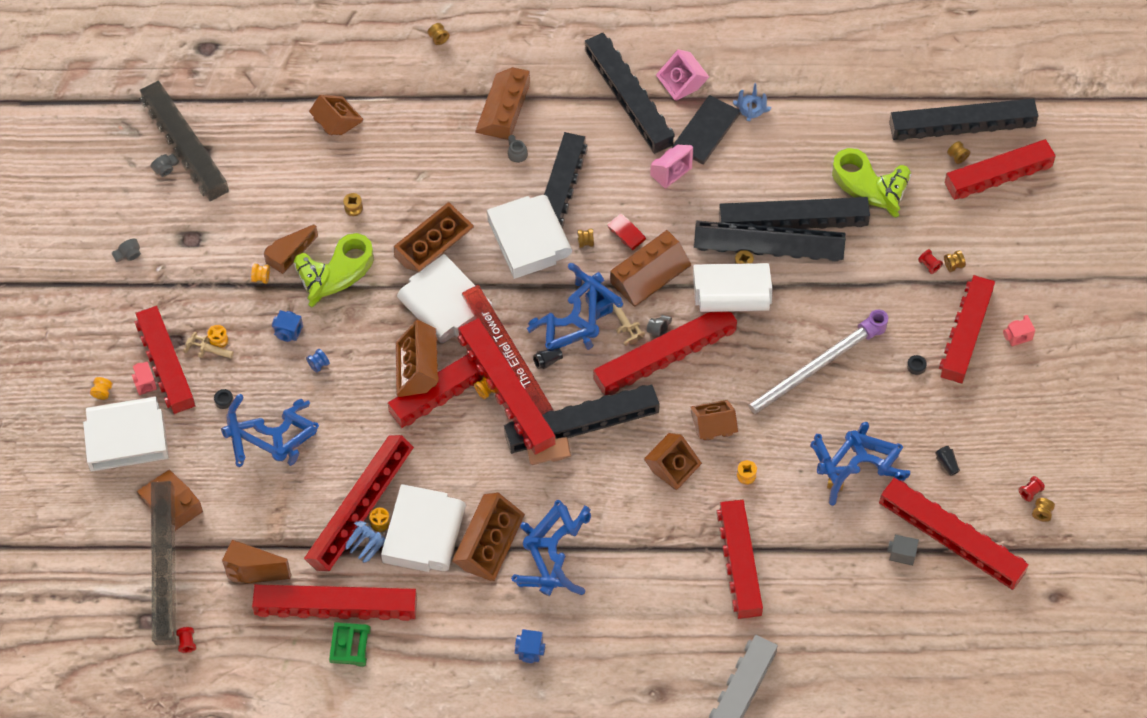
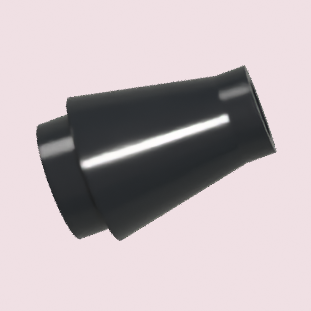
[533,348,563,369]
[935,445,960,476]

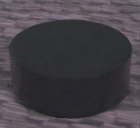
[907,355,927,375]
[214,389,234,409]

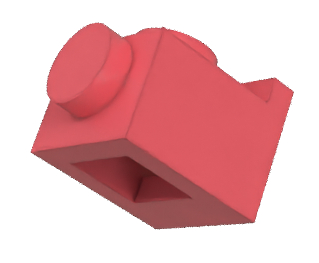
[1003,315,1036,346]
[132,362,157,396]

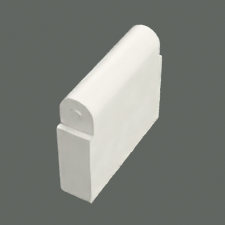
[487,195,572,279]
[397,254,493,343]
[693,263,772,312]
[83,396,169,472]
[381,484,466,572]

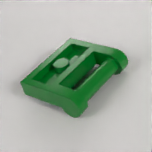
[329,622,371,667]

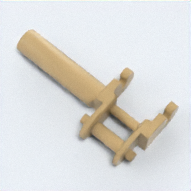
[613,304,645,346]
[183,332,234,359]

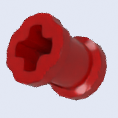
[918,249,943,274]
[1018,476,1045,502]
[176,627,197,653]

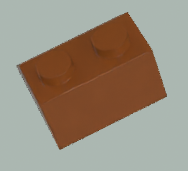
[309,95,364,136]
[690,400,738,440]
[644,433,702,490]

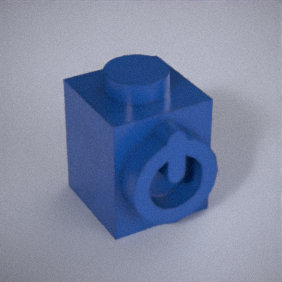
[272,310,303,342]
[514,629,546,663]

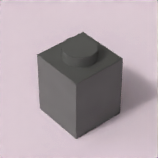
[887,534,919,566]

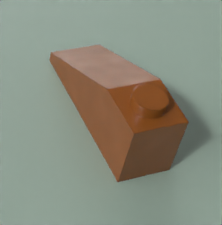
[264,224,318,274]

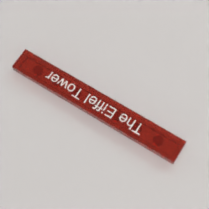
[462,284,554,415]

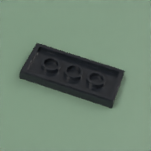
[672,95,740,165]

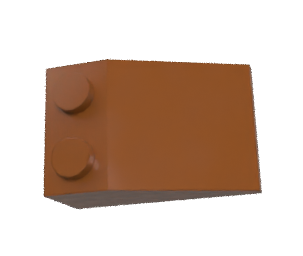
[137,469,203,534]
[222,540,292,584]

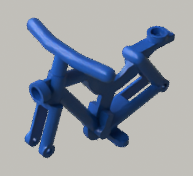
[526,263,623,350]
[221,394,319,467]
[810,422,910,506]
[511,500,591,597]

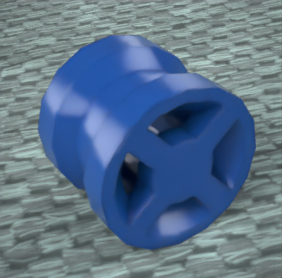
[306,349,330,373]

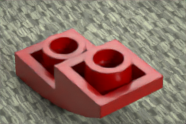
[607,214,646,251]

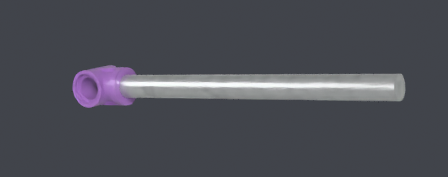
[749,309,888,414]

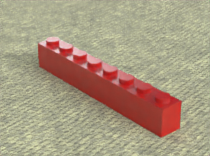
[593,311,737,396]
[457,318,556,455]
[304,435,414,571]
[879,478,1029,590]
[252,584,417,621]

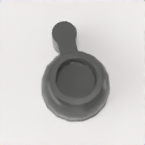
[508,135,528,163]
[150,154,179,177]
[112,238,141,262]
[647,315,672,338]

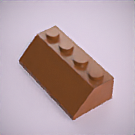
[475,67,530,140]
[394,202,474,272]
[610,230,691,307]
[396,319,439,397]
[452,492,525,581]

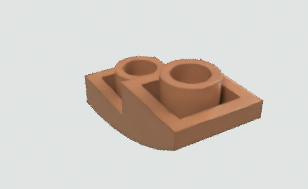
[527,437,571,465]

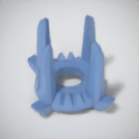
[733,83,771,121]
[346,521,385,563]

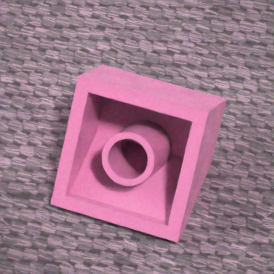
[656,49,709,101]
[650,145,693,189]

